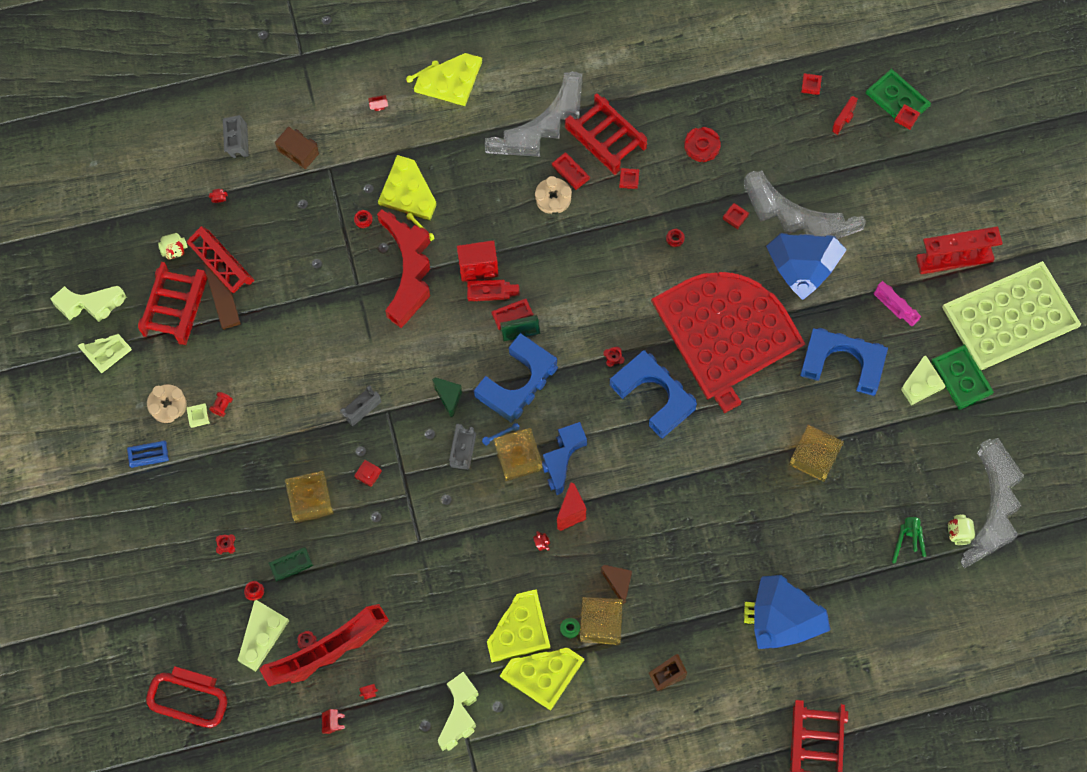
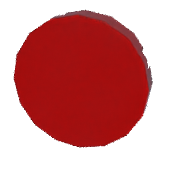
[684,127,721,162]

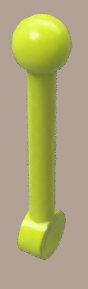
[406,61,439,83]
[406,213,434,241]

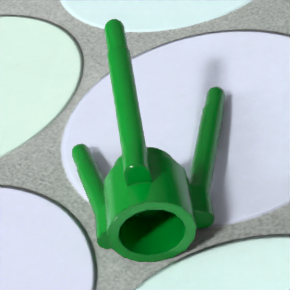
[892,517,926,563]

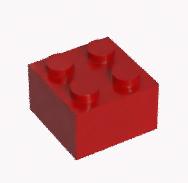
[457,240,499,282]

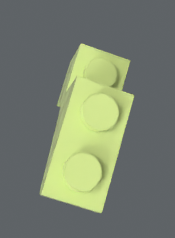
[50,286,127,322]
[438,672,478,751]

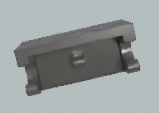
[223,115,249,158]
[340,385,381,427]
[449,424,476,470]

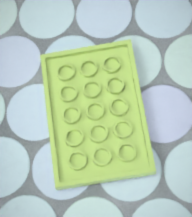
[942,261,1081,370]

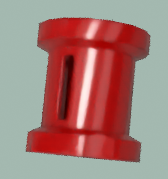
[209,392,233,417]

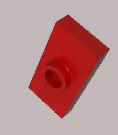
[832,96,858,135]
[552,152,590,190]
[491,299,533,330]

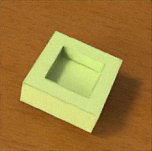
[187,403,210,428]

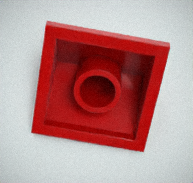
[557,483,586,531]

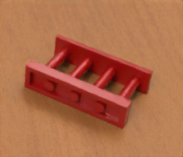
[565,93,647,175]
[916,226,1003,275]
[138,262,208,345]
[790,700,848,772]

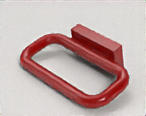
[146,666,227,728]

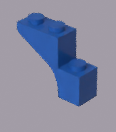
[541,422,587,495]

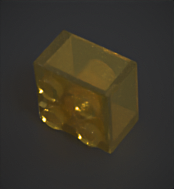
[789,425,844,482]
[493,428,543,481]
[285,471,334,523]
[580,597,623,645]

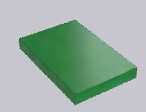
[866,69,931,128]
[931,344,994,410]

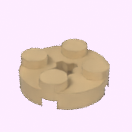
[535,176,572,214]
[147,385,187,423]

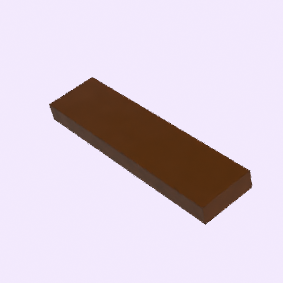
[203,257,241,330]

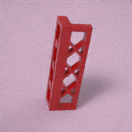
[186,226,255,293]

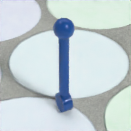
[482,423,519,445]

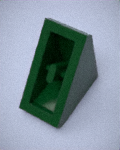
[432,378,462,418]

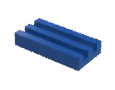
[127,441,169,468]

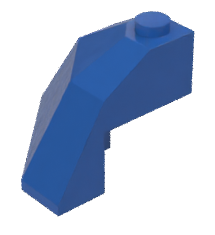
[766,233,846,300]
[754,575,830,649]

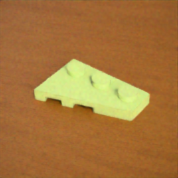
[238,600,289,672]

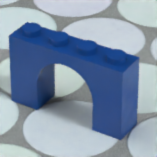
[800,328,888,396]
[474,333,558,423]
[610,350,697,439]

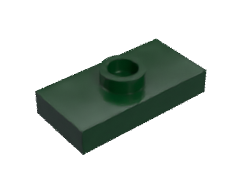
[500,315,541,341]
[269,547,313,582]

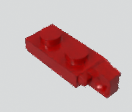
[467,280,520,301]

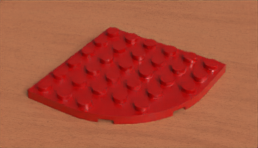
[651,272,806,400]

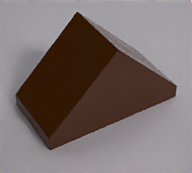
[601,565,632,605]
[649,654,687,691]

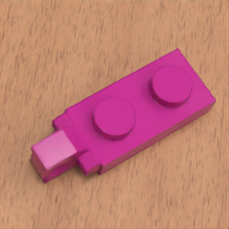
[874,281,921,326]

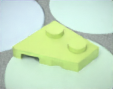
[78,334,132,373]
[901,356,945,405]

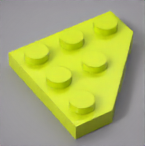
[414,53,482,106]
[378,155,436,220]
[487,590,551,663]
[500,648,584,711]

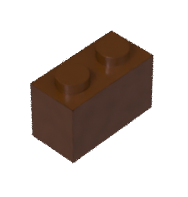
[275,126,319,170]

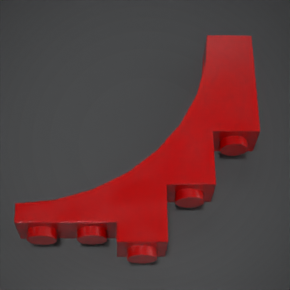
[377,209,430,328]
[259,604,389,686]

